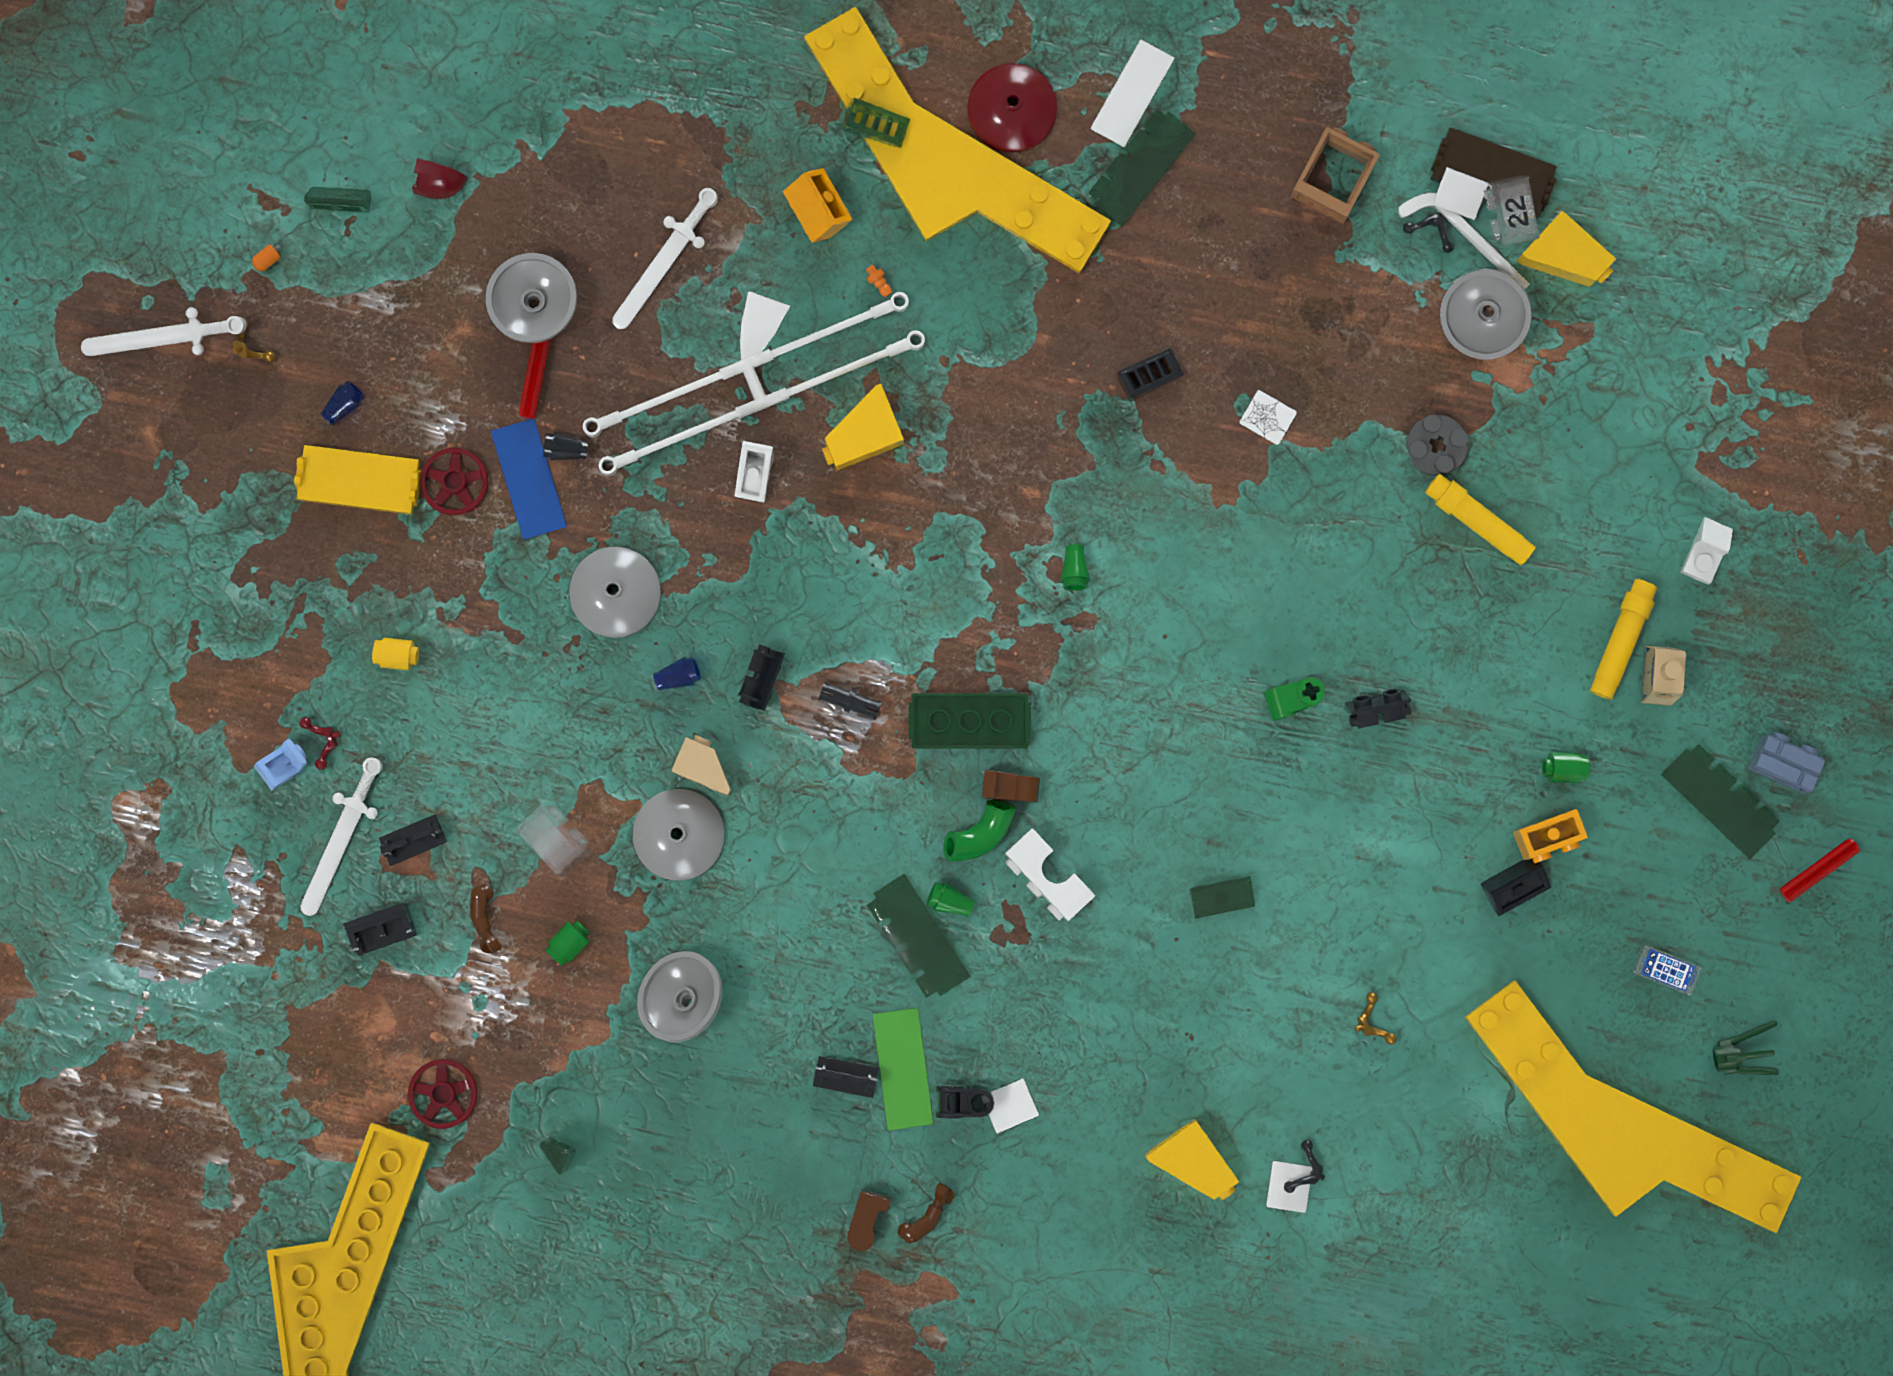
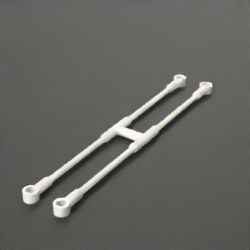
[583,292,925,476]

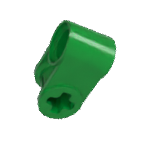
[1263,678,1325,721]

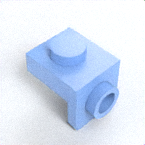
[254,739,307,791]

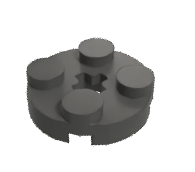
[1406,415,1468,476]

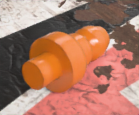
[866,265,892,297]

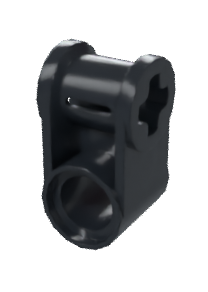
[936,1086,995,1118]

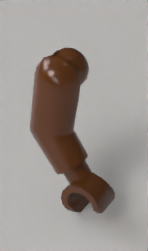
[470,884,502,954]
[897,1182,954,1244]

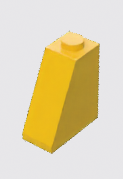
[1517,211,1616,287]
[822,384,904,471]
[1144,1119,1239,1200]

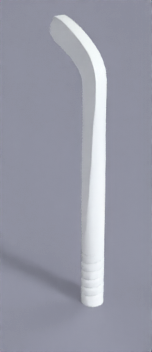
[1398,193,1530,289]

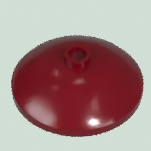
[967,63,1057,153]

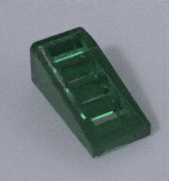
[841,97,910,148]

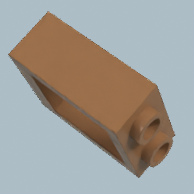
[1290,127,1380,224]

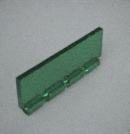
[1089,109,1196,227]
[1660,744,1780,859]
[867,874,971,998]

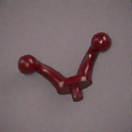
[299,717,341,770]

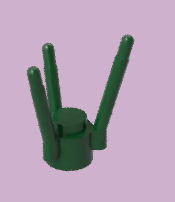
[1713,1021,1779,1075]

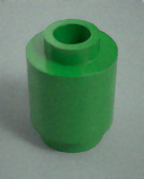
[1542,752,1590,783]
[545,920,591,966]

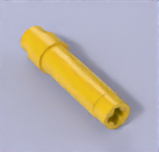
[1424,473,1536,566]
[1589,579,1658,700]

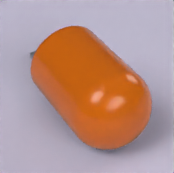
[252,244,281,272]

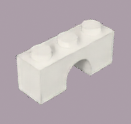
[1005,828,1095,921]

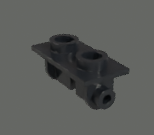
[738,644,785,711]
[1345,689,1411,729]
[379,814,447,866]
[813,1056,879,1098]

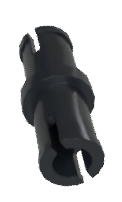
[818,681,882,720]

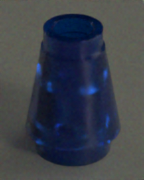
[320,380,365,425]
[653,656,701,691]

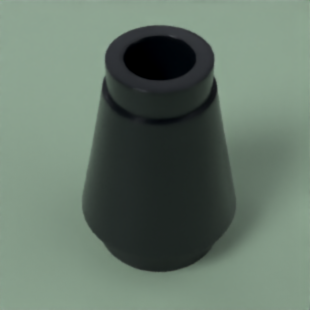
[543,431,588,461]

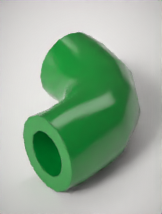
[943,799,1016,862]

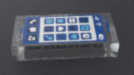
[1632,945,1702,996]

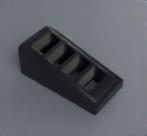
[1116,348,1184,402]

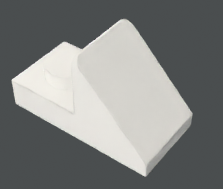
[734,441,774,503]
[1680,517,1733,585]

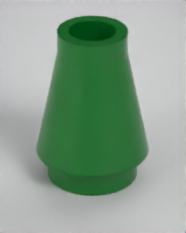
[1060,544,1090,591]
[927,882,975,917]

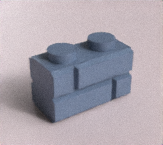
[1748,732,1825,794]

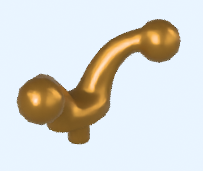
[232,317,276,362]
[1354,992,1397,1045]

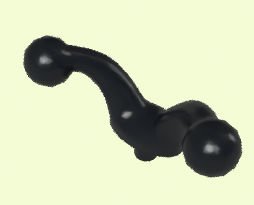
[1403,212,1454,253]
[1283,1140,1325,1193]

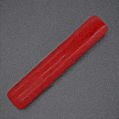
[518,339,551,419]
[1779,839,1860,902]

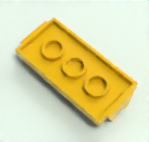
[294,445,422,515]

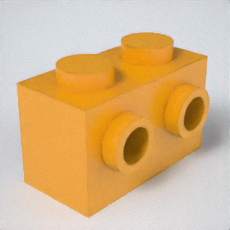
[783,168,853,243]
[1513,809,1588,863]

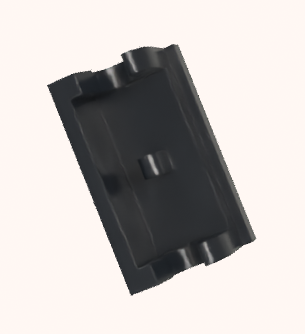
[343,903,418,956]

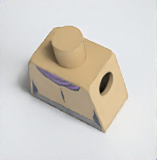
[1641,646,1686,706]

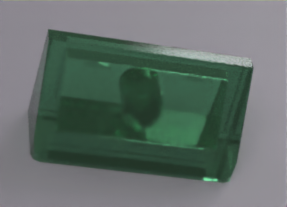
[304,187,371,213]
[1189,876,1255,919]
[539,1137,576,1175]

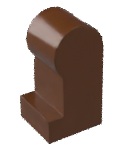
[981,770,1040,803]
[847,1189,891,1251]

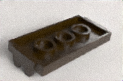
[1430,127,1557,218]

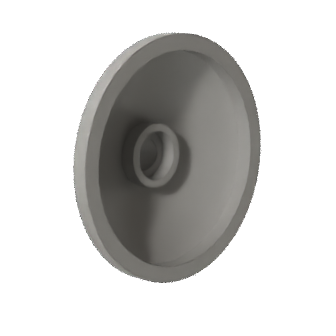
[486,253,577,343]
[1440,269,1532,360]
[569,547,661,638]
[633,789,725,881]
[637,951,722,1043]

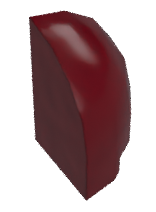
[412,158,468,199]

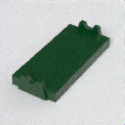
[909,693,1031,749]

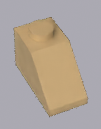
[671,735,732,797]

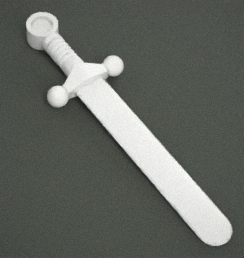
[613,188,718,329]
[81,307,247,356]
[301,757,383,916]

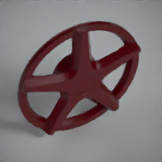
[420,448,488,515]
[408,1059,477,1129]

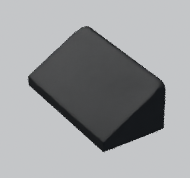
[1481,859,1552,917]

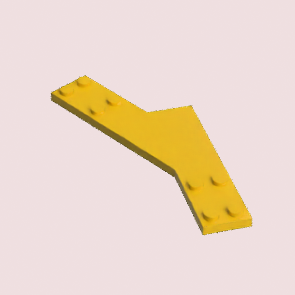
[804,7,1111,274]
[1465,980,1802,1233]
[267,1122,431,1376]

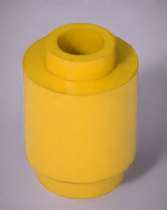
[372,637,419,671]

